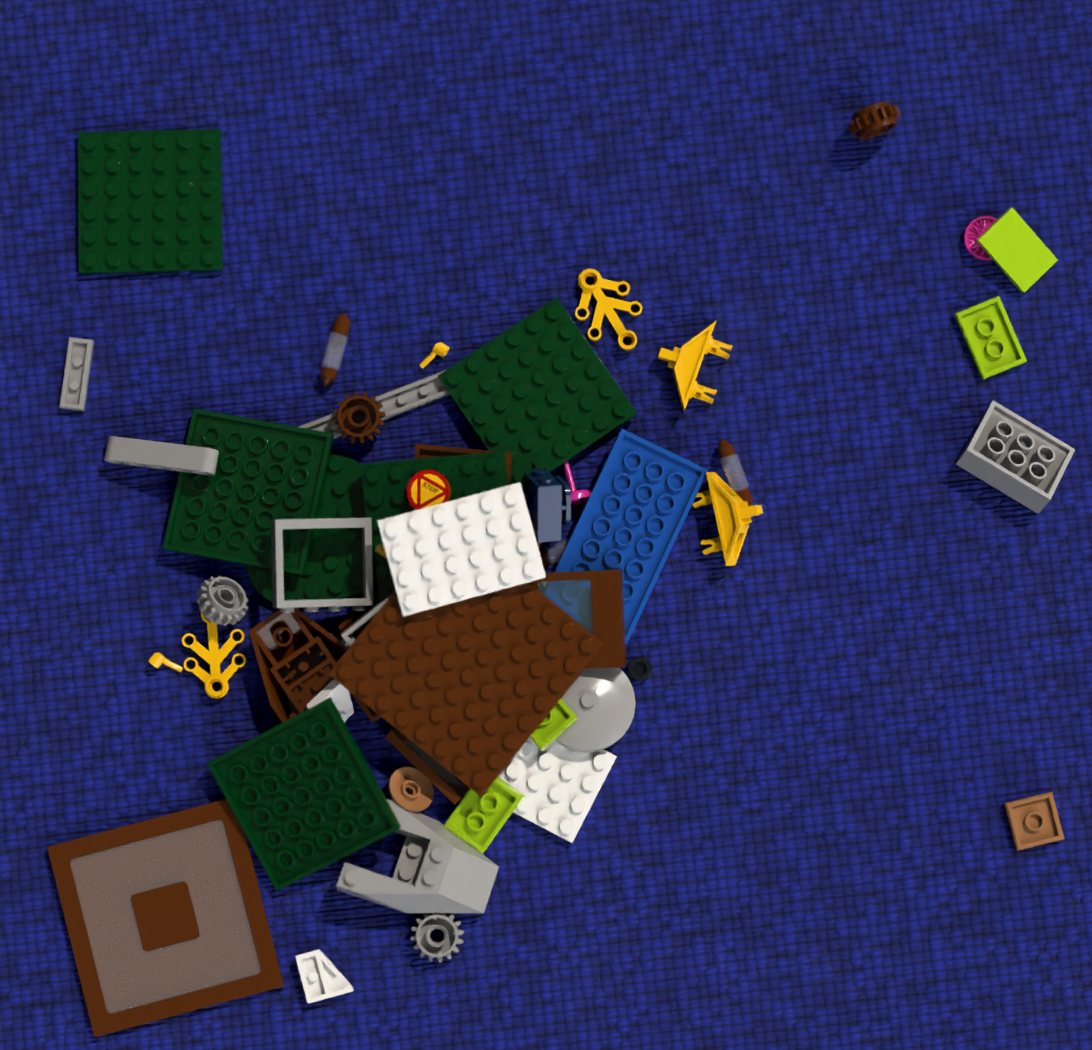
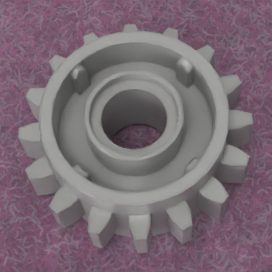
[196,576,249,626]
[411,914,464,962]

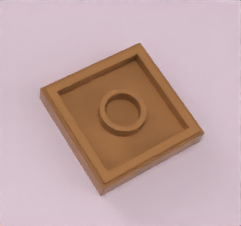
[1004,792,1064,851]

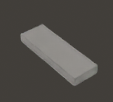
[59,337,94,411]

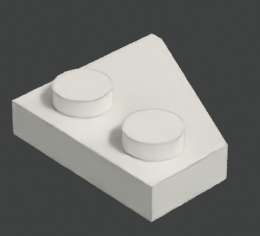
[306,679,354,722]
[295,949,354,1004]

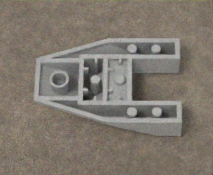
[337,799,499,914]

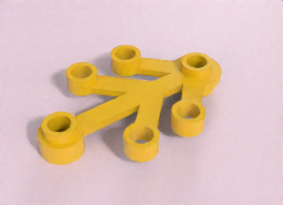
[575,269,642,351]
[182,612,247,699]

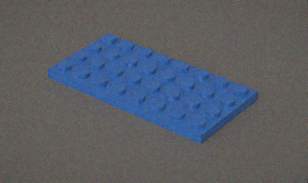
[544,429,708,645]

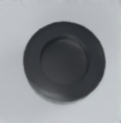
[627,657,652,681]

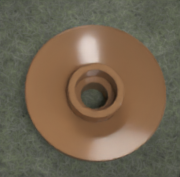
[388,767,434,812]

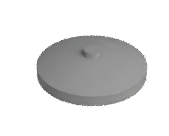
[555,657,635,752]

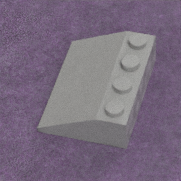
[956,400,1075,514]

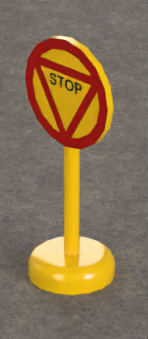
[374,470,450,558]

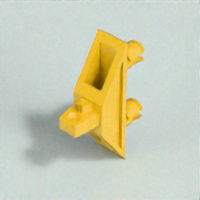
[658,321,733,413]
[692,472,763,566]

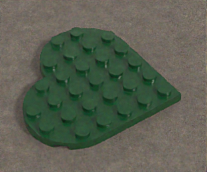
[246,455,366,608]

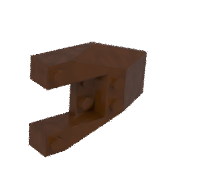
[249,608,382,723]

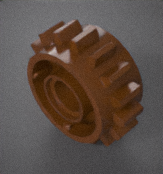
[848,101,901,140]
[333,391,386,445]

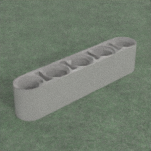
[104,436,219,476]

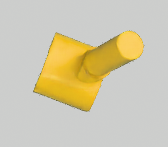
[419,342,450,369]
[149,652,183,673]

